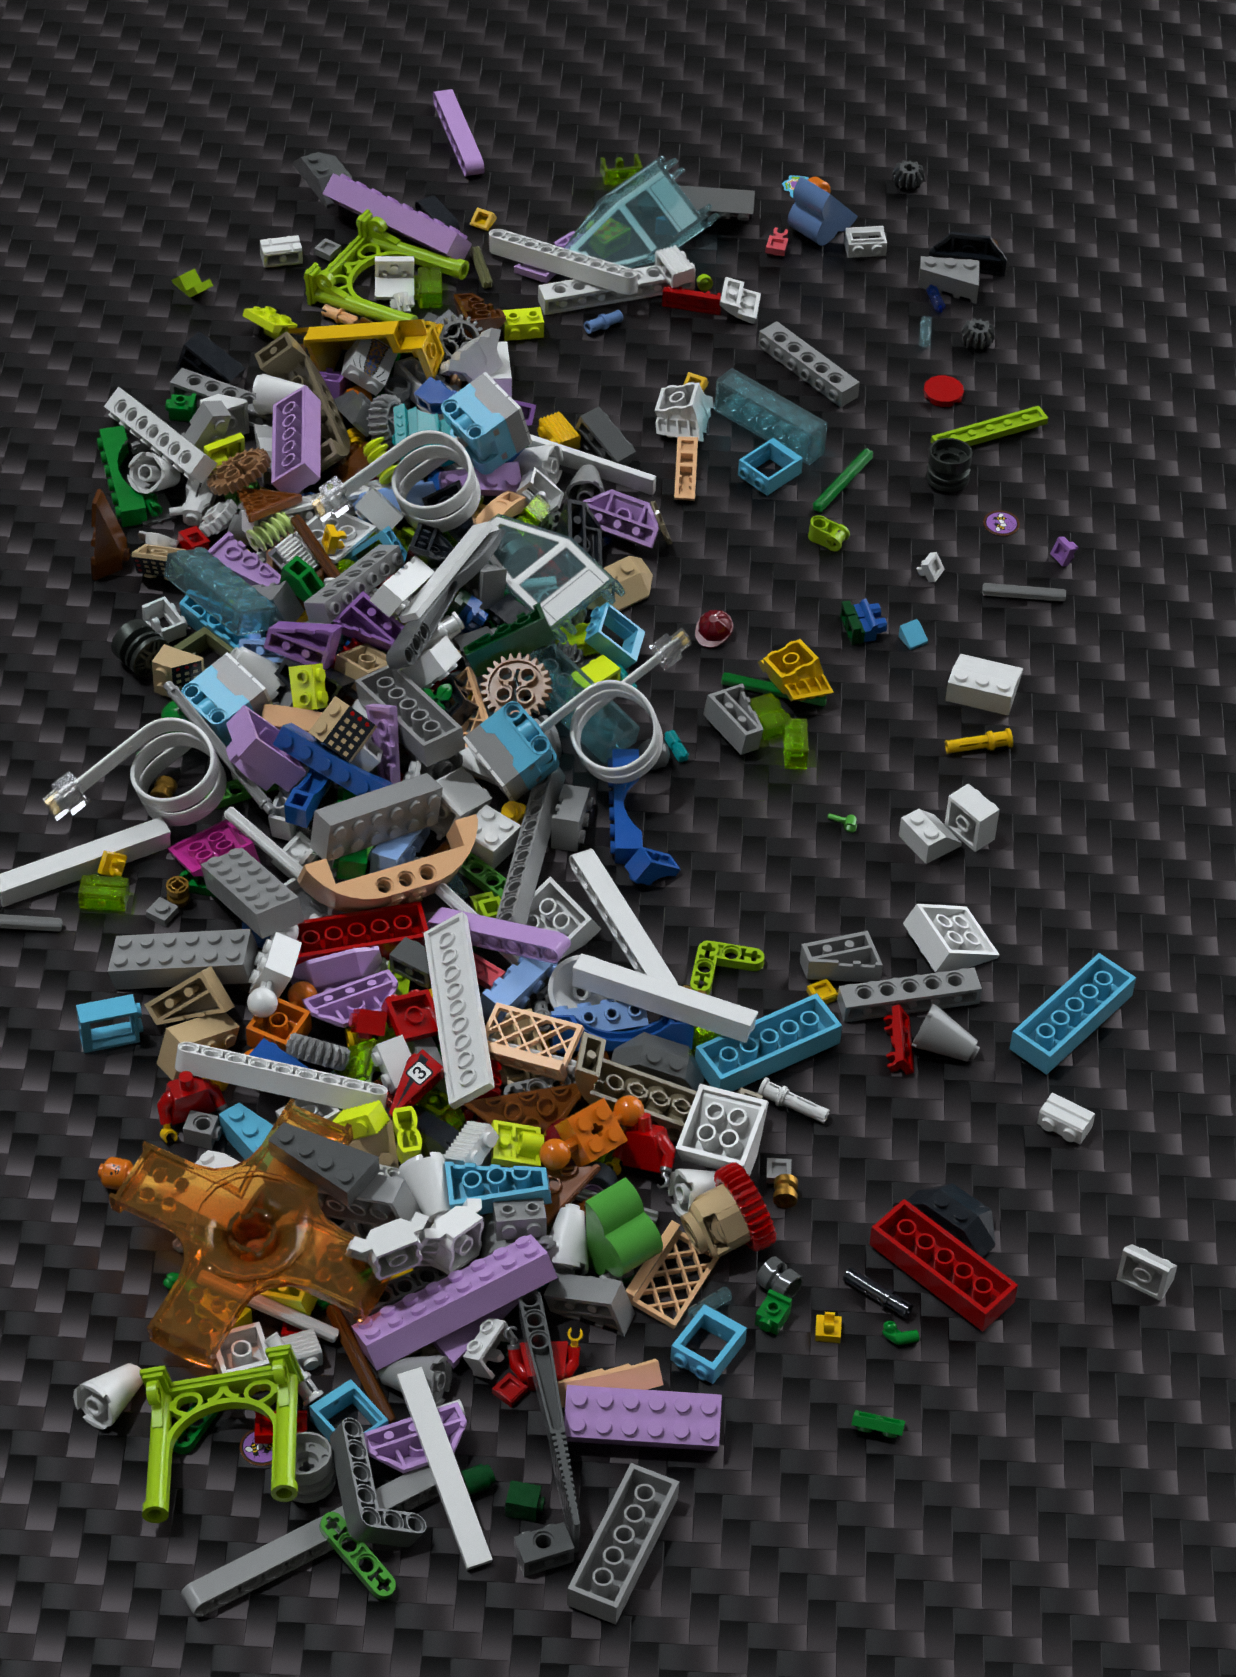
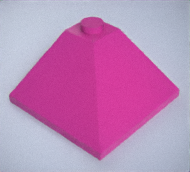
[167,819,261,876]

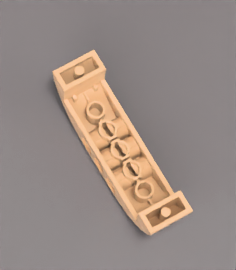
[297,814,478,913]

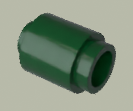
[460,1464,495,1496]

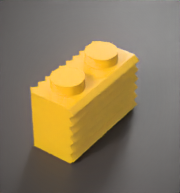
[537,411,581,450]

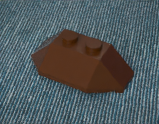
[331,442,390,490]

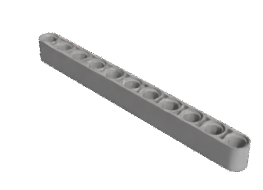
[496,758,565,925]
[181,1465,439,1617]

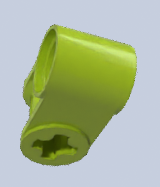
[808,515,850,551]

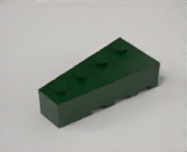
[463,602,556,677]

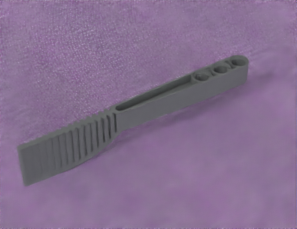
[386,529,505,670]
[518,1289,580,1553]

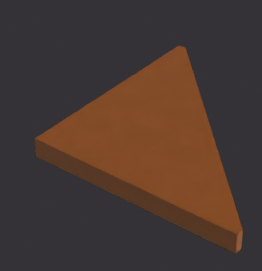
[237,487,302,523]
[463,1083,582,1134]
[544,1164,601,1227]

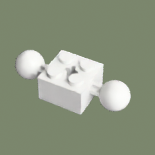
[247,925,302,1018]

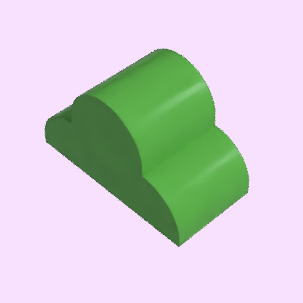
[585,1177,663,1277]

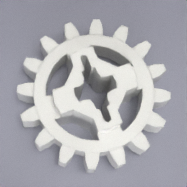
[198,499,238,537]

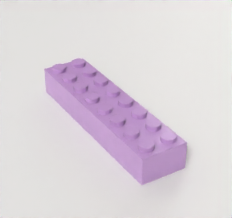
[323,173,472,260]
[351,1234,558,1371]

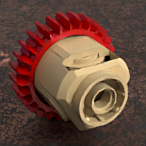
[680,1162,777,1258]

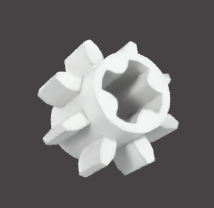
[390,292,415,313]

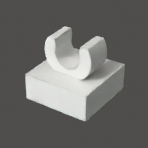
[916,552,945,582]

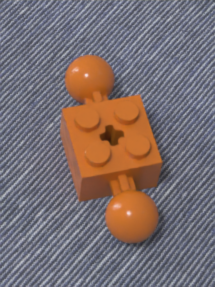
[244,981,318,1055]
[539,1095,644,1170]

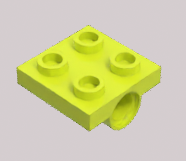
[242,306,298,340]
[204,432,245,476]
[491,1120,544,1168]

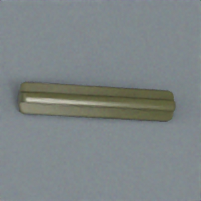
[470,246,493,289]

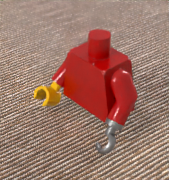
[157,1071,228,1143]
[605,1113,676,1189]
[504,1326,583,1391]

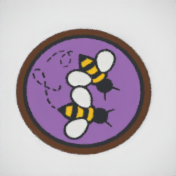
[983,510,1020,536]
[240,1429,273,1466]

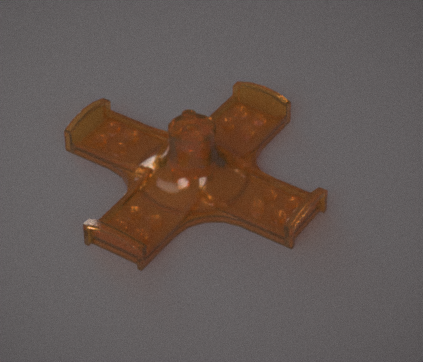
[109,1099,391,1369]

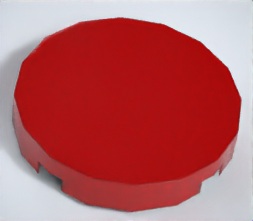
[923,375,964,407]

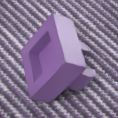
[1050,537,1079,566]

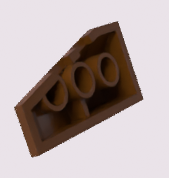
[453,293,506,339]
[91,489,131,580]

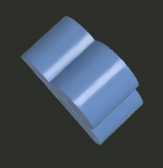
[788,176,858,246]

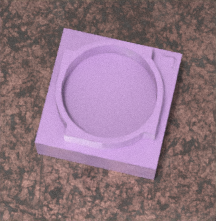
[226,705,306,792]

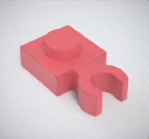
[765,227,788,256]

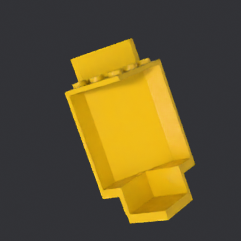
[288,319,445,379]

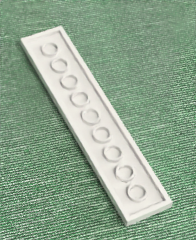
[424,911,495,1110]

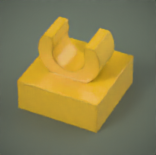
[321,524,347,554]
[97,850,127,878]
[815,1312,842,1343]

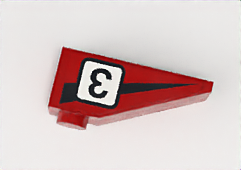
[389,1049,444,1120]

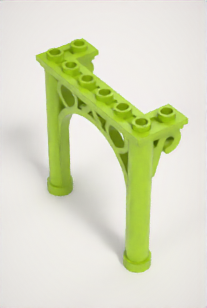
[304,209,469,322]
[139,1344,304,1523]

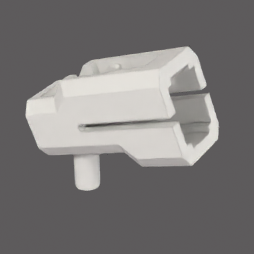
[169,478,217,526]

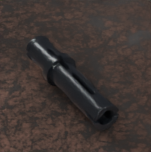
[843,1267,913,1318]

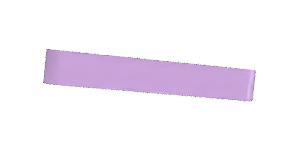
[433,89,484,176]
[427,907,571,963]

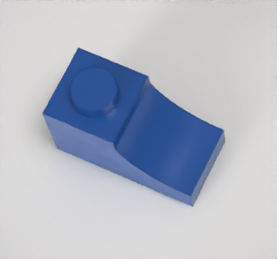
[624,847,681,885]

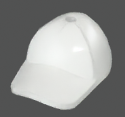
[138,531,179,548]

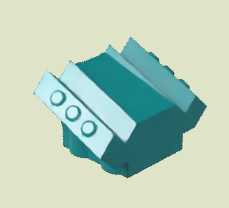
[392,403,455,467]

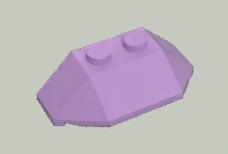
[583,489,660,548]
[291,946,383,994]
[302,969,398,1028]
[364,1402,467,1473]

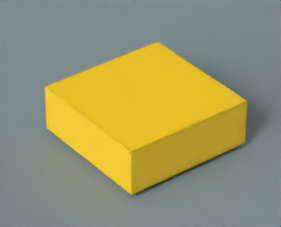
[806,978,838,1004]

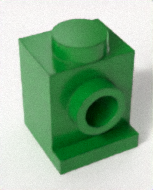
[165,393,197,422]
[755,1289,792,1335]

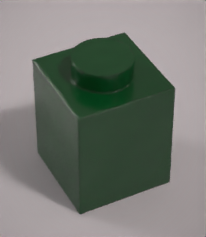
[505,1480,546,1522]

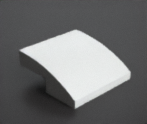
[719,277,761,324]

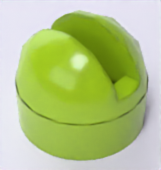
[696,274,713,291]

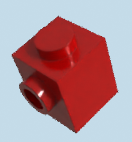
[349,1009,387,1040]

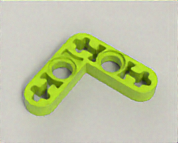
[690,941,765,995]

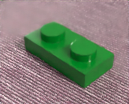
[852,1410,906,1438]

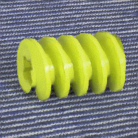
[363,437,398,485]

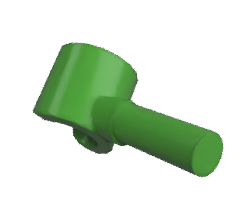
[828,813,857,833]

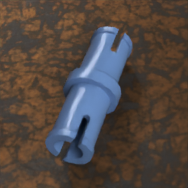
[584,310,623,334]

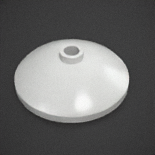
[548,955,617,1009]

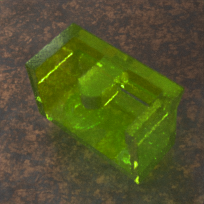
[600,154,643,185]
[509,494,551,540]
[783,718,809,769]

